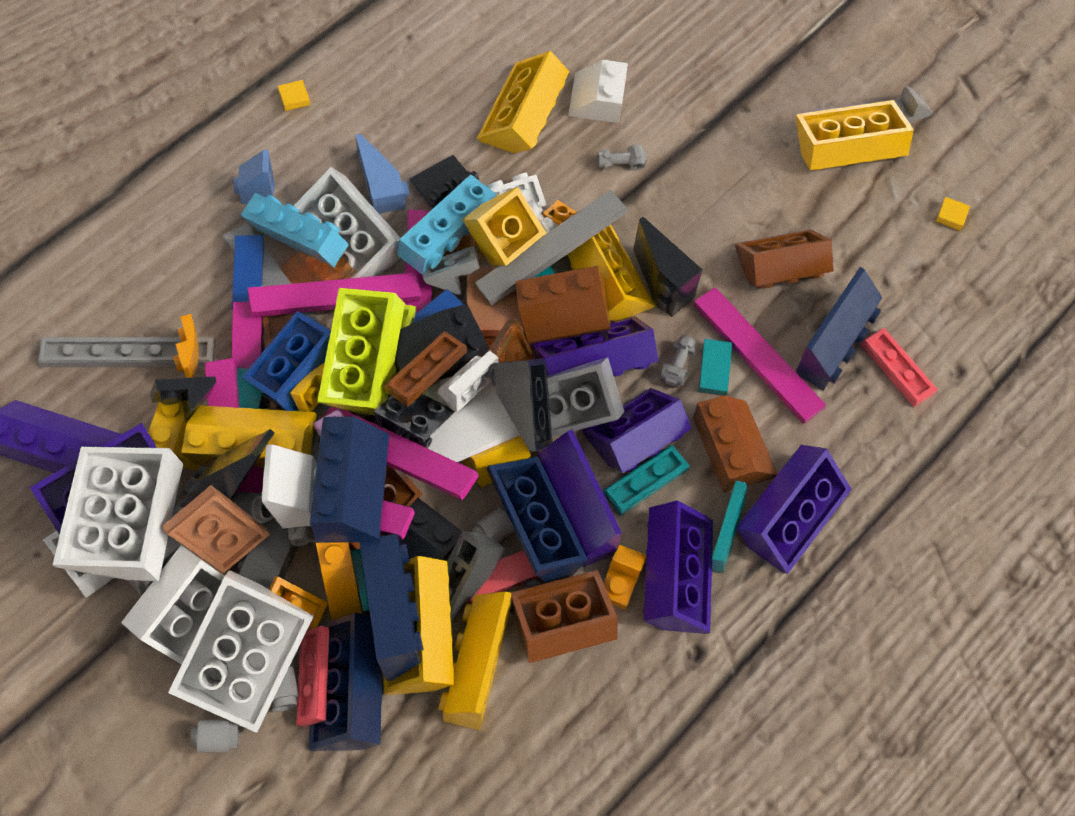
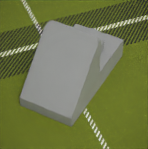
[894,86,933,123]
[423,246,480,295]

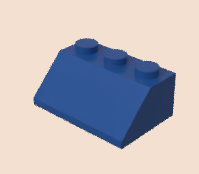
[242,311,331,411]

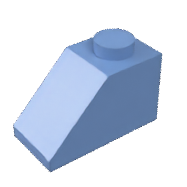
[234,150,275,204]

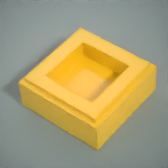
[278,80,310,111]
[935,197,970,231]

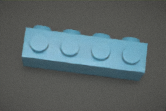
[397,175,496,274]
[240,193,349,267]

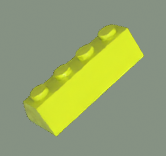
[317,288,405,415]

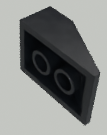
[633,217,703,317]
[394,304,491,381]
[491,358,553,451]
[180,429,275,508]
[399,498,462,561]

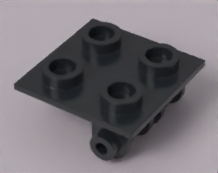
[409,155,479,209]
[373,393,455,448]

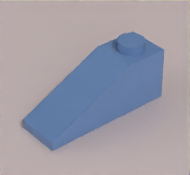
[356,134,409,214]

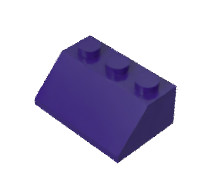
[582,388,692,473]

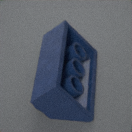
[796,267,882,391]
[310,417,389,543]
[487,457,588,583]
[360,534,424,681]
[309,613,382,751]

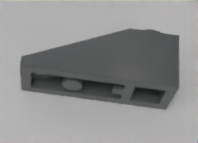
[447,531,505,622]

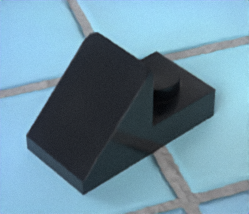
[150,376,216,422]

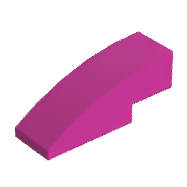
[232,302,265,371]

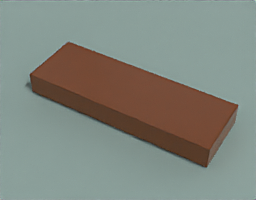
[385,331,467,407]

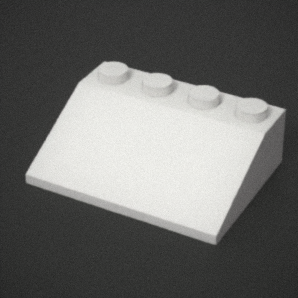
[294,167,400,281]
[384,377,520,480]
[53,447,183,581]
[168,570,313,733]

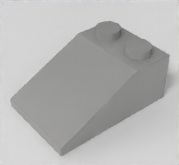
[547,357,625,437]

